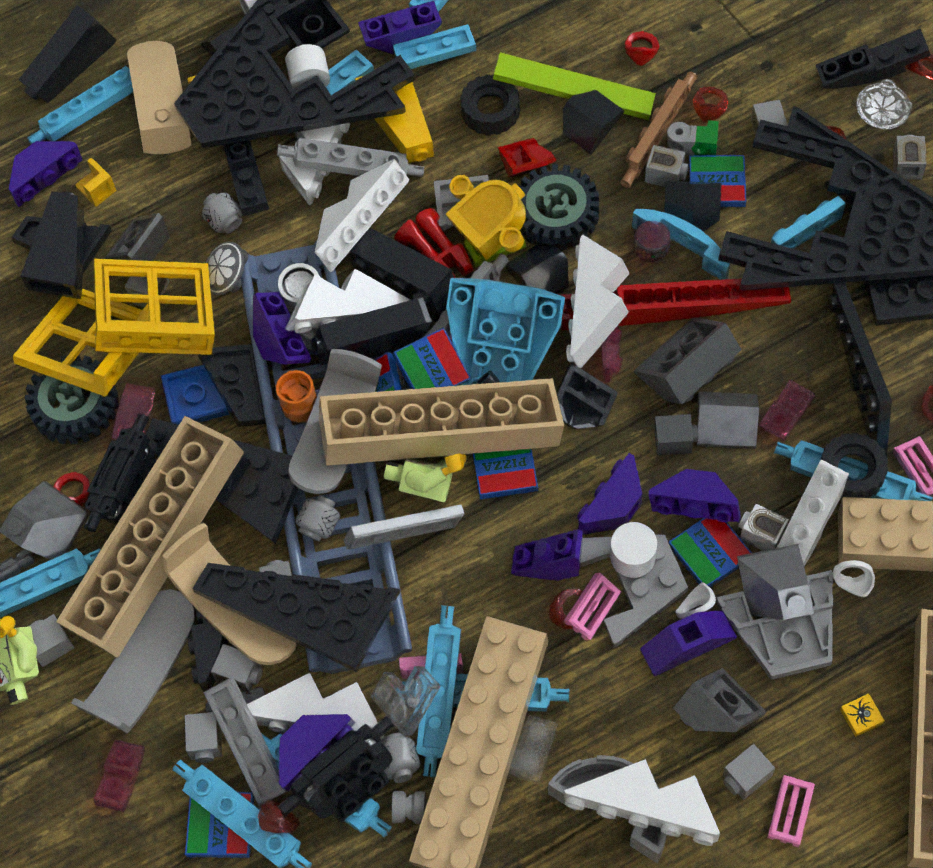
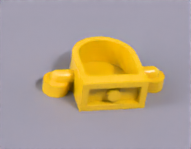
[446,175,526,261]

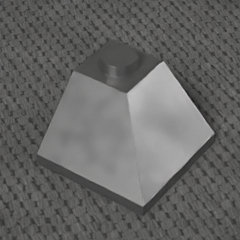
[0,481,90,560]
[737,544,814,620]
[673,668,766,732]

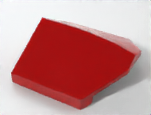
[498,138,556,177]

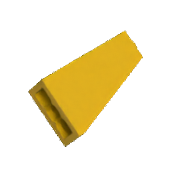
[355,76,434,163]

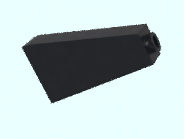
[18,5,117,103]
[21,191,84,299]
[311,298,432,365]

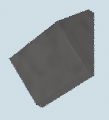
[104,213,170,261]
[697,391,759,449]

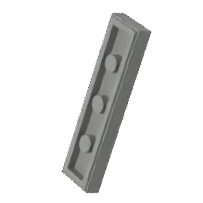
[344,504,465,550]
[204,677,287,806]

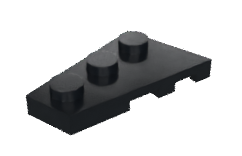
[11,216,112,273]
[197,344,266,427]

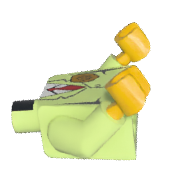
[384,453,466,502]
[0,616,39,705]

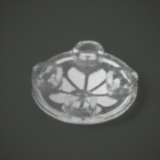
[856,79,912,129]

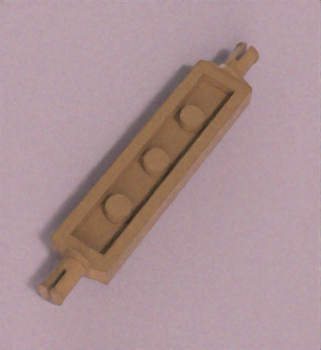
[620,72,697,188]

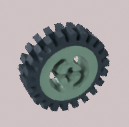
[518,164,599,250]
[25,355,119,445]

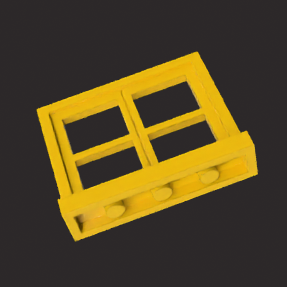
[94,259,215,355]
[13,289,161,397]

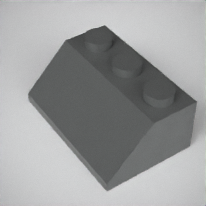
[634,317,742,405]

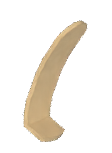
[127,41,192,154]
[162,523,297,665]

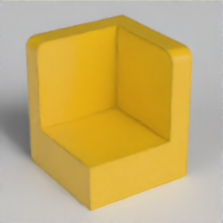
[76,158,117,207]

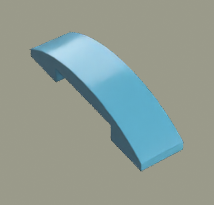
[632,209,730,280]

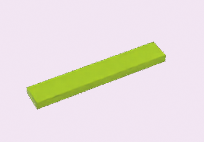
[493,52,656,120]

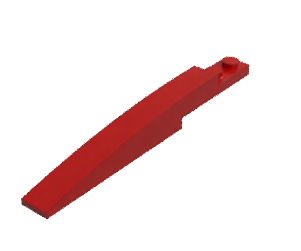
[558,278,791,330]

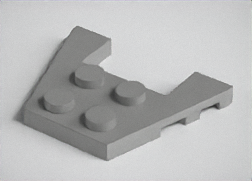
[580,535,688,648]
[716,570,833,680]

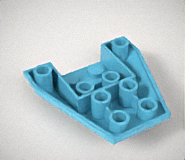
[446,278,565,385]

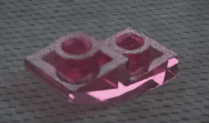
[601,324,623,383]
[759,380,815,441]
[112,383,155,440]
[93,740,145,812]

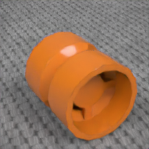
[276,370,317,423]

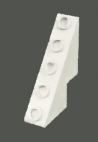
[279,123,350,205]
[315,159,409,272]
[566,235,630,368]
[286,269,410,333]
[777,459,849,567]
[247,673,384,740]
[564,759,720,846]

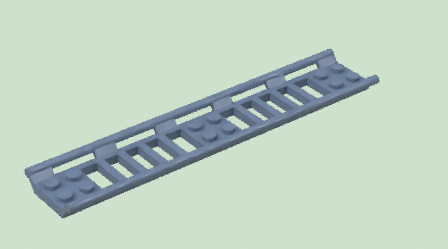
[241,241,412,674]

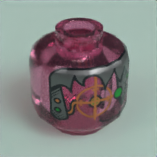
[634,221,670,262]

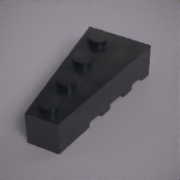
[349,228,454,322]

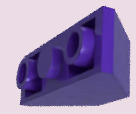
[358,1,442,54]
[9,141,83,207]
[253,292,311,364]
[577,453,642,535]
[648,469,741,523]
[511,529,583,581]
[640,611,737,677]
[279,714,356,791]

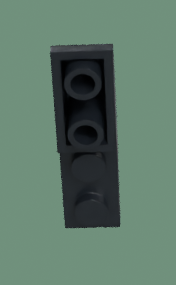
[816,29,931,89]
[223,140,269,216]
[188,609,228,692]

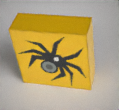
[840,694,885,737]

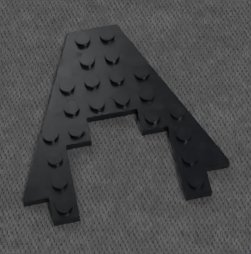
[174,0,415,148]
[718,106,933,291]

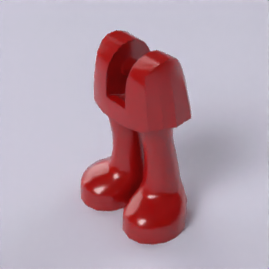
[394,208,474,278]

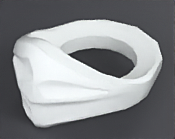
[832,560,875,597]
[675,583,716,619]

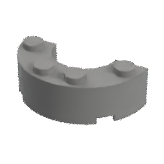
[548,755,667,863]

